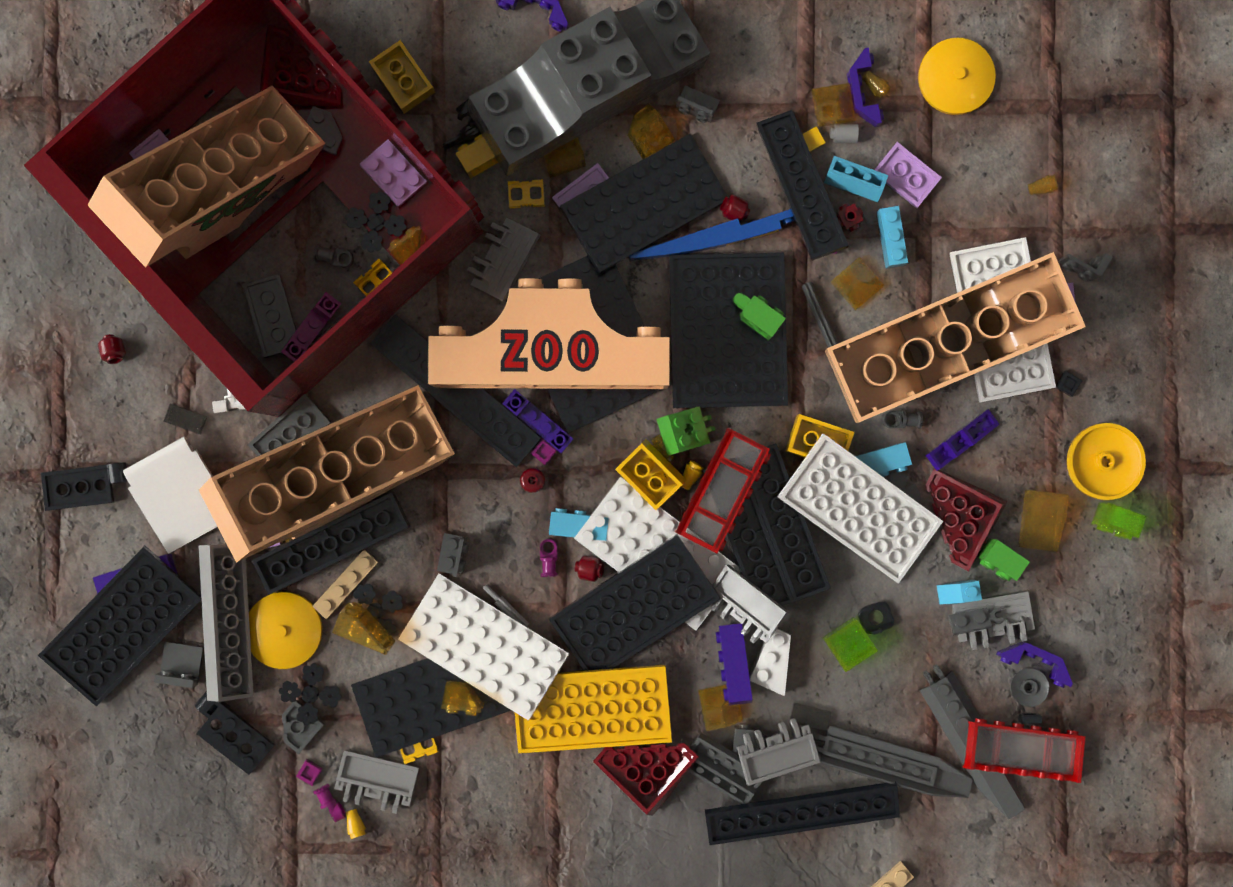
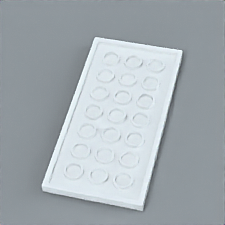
[949,237,1056,403]
[777,434,943,584]
[574,477,740,630]
[398,574,570,721]

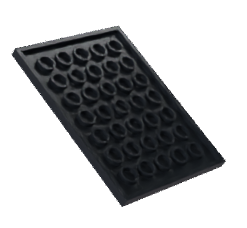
[669,252,788,408]
[506,255,672,434]

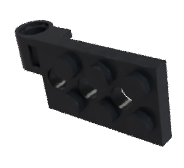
[41,462,128,511]
[195,691,275,775]

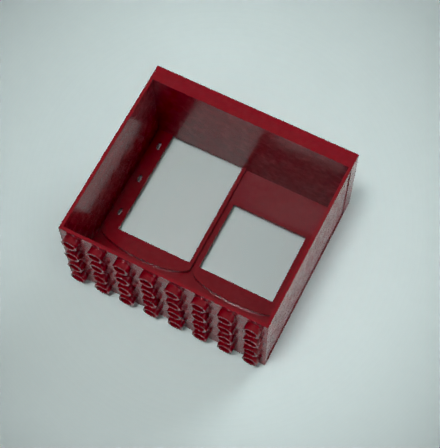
[24,0,484,417]

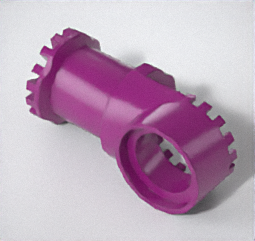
[540,538,558,577]
[313,784,346,822]

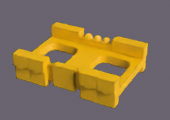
[508,179,545,209]
[353,259,393,296]
[400,738,438,764]

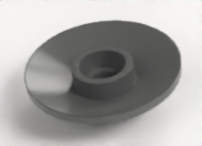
[1010,668,1049,707]

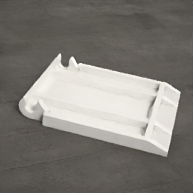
[123,436,218,554]

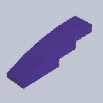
[925,409,999,471]

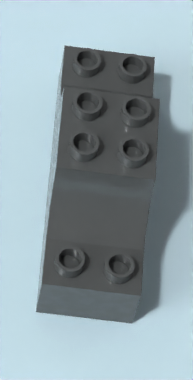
[467,0,710,177]

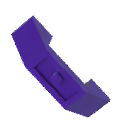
[496,0,568,32]
[847,47,884,127]
[502,389,573,453]
[996,641,1073,688]

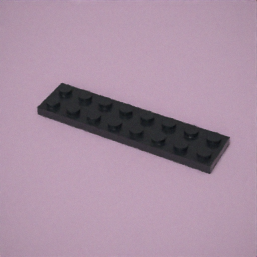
[756,110,849,261]

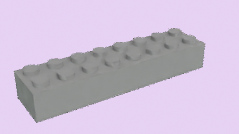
[199,543,253,702]

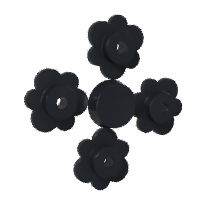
[345,191,406,253]
[347,584,403,639]
[279,663,341,725]

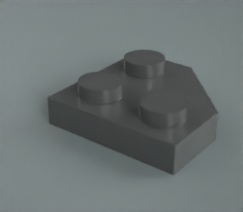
[307,106,343,156]
[282,700,324,754]

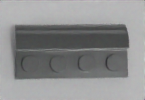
[688,733,762,804]

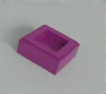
[531,438,557,465]
[296,759,323,786]

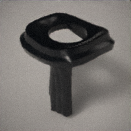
[858,602,894,635]

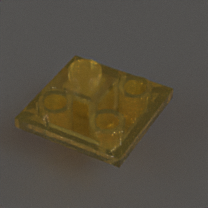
[811,83,856,127]
[627,104,675,160]
[388,226,425,265]
[831,257,885,311]
[441,681,484,716]
[698,685,743,731]

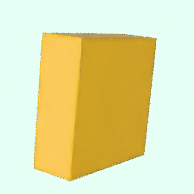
[803,126,826,152]

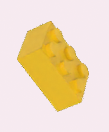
[369,40,435,114]
[456,135,498,179]
[785,414,854,458]
[615,439,686,510]

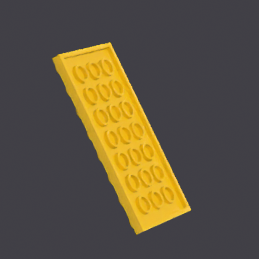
[514,665,672,753]

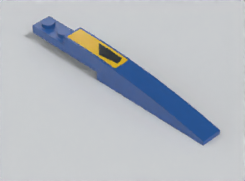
[629,209,794,261]

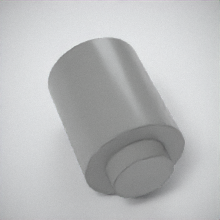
[830,124,859,143]

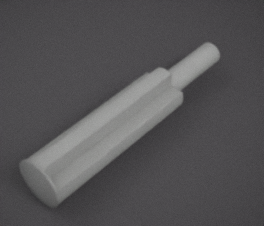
[483,585,529,627]

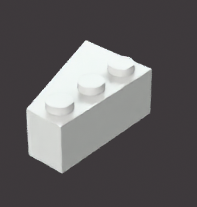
[749,628,791,696]

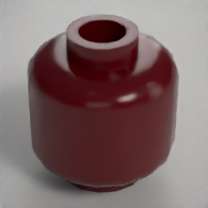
[720,194,750,222]
[98,334,126,364]
[520,468,545,493]
[575,555,604,582]

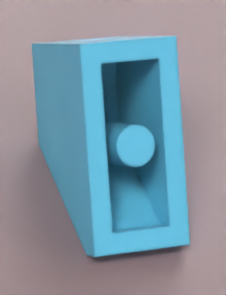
[936,580,982,604]

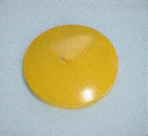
[918,38,996,115]
[1067,423,1146,500]
[249,592,323,669]

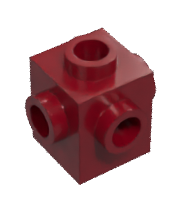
[836,203,864,232]

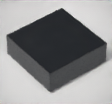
[1056,371,1082,397]
[1018,713,1042,724]

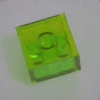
[1091,502,1147,540]
[822,617,878,672]

